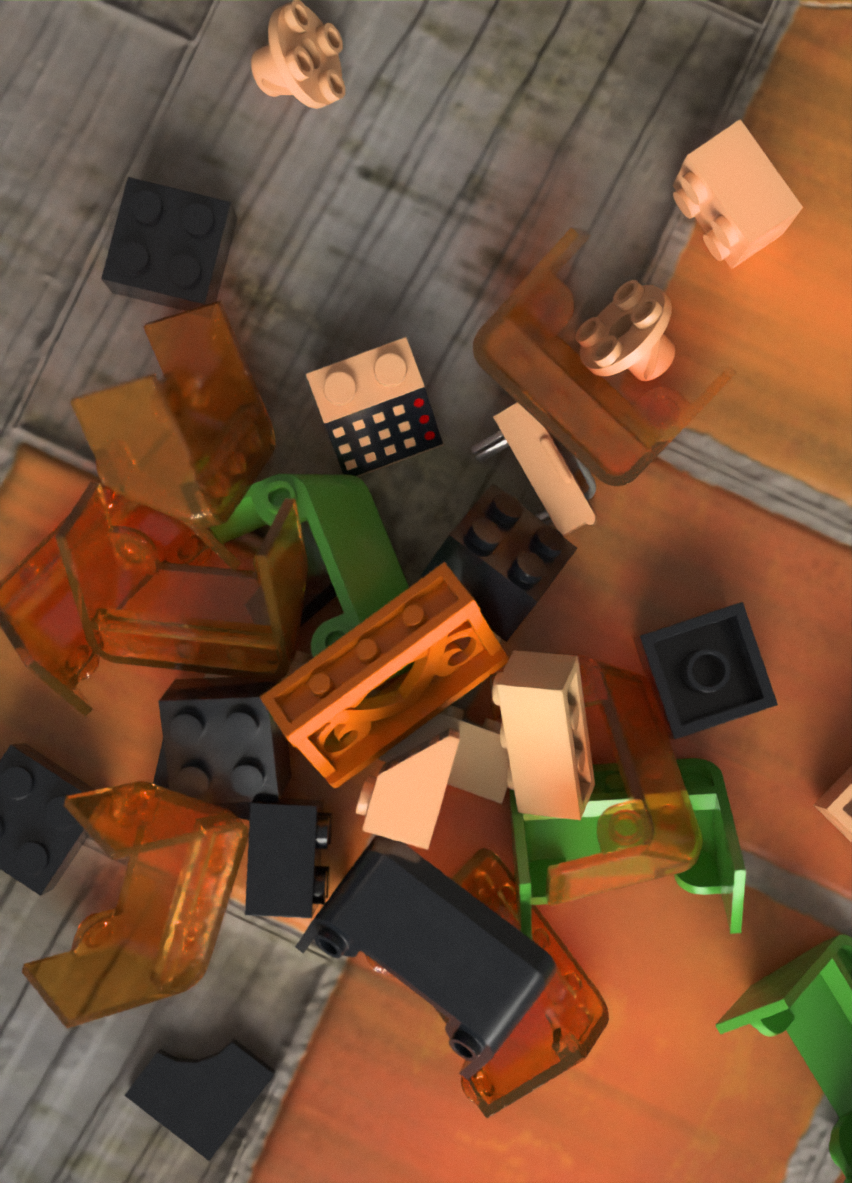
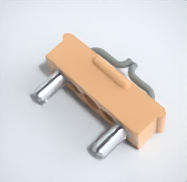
[471,395,597,536]

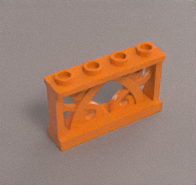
[259,562,509,788]

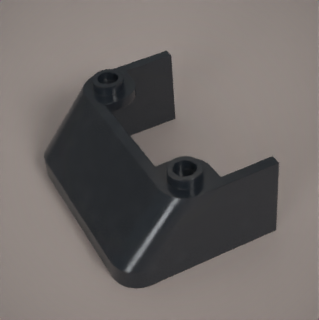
[295,835,557,1080]

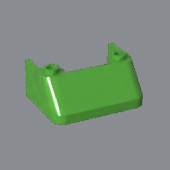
[197,474,414,683]
[509,758,746,940]
[715,934,852,1183]

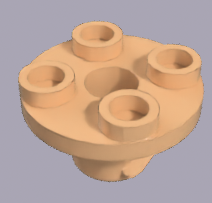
[251,0,346,109]
[575,280,676,381]

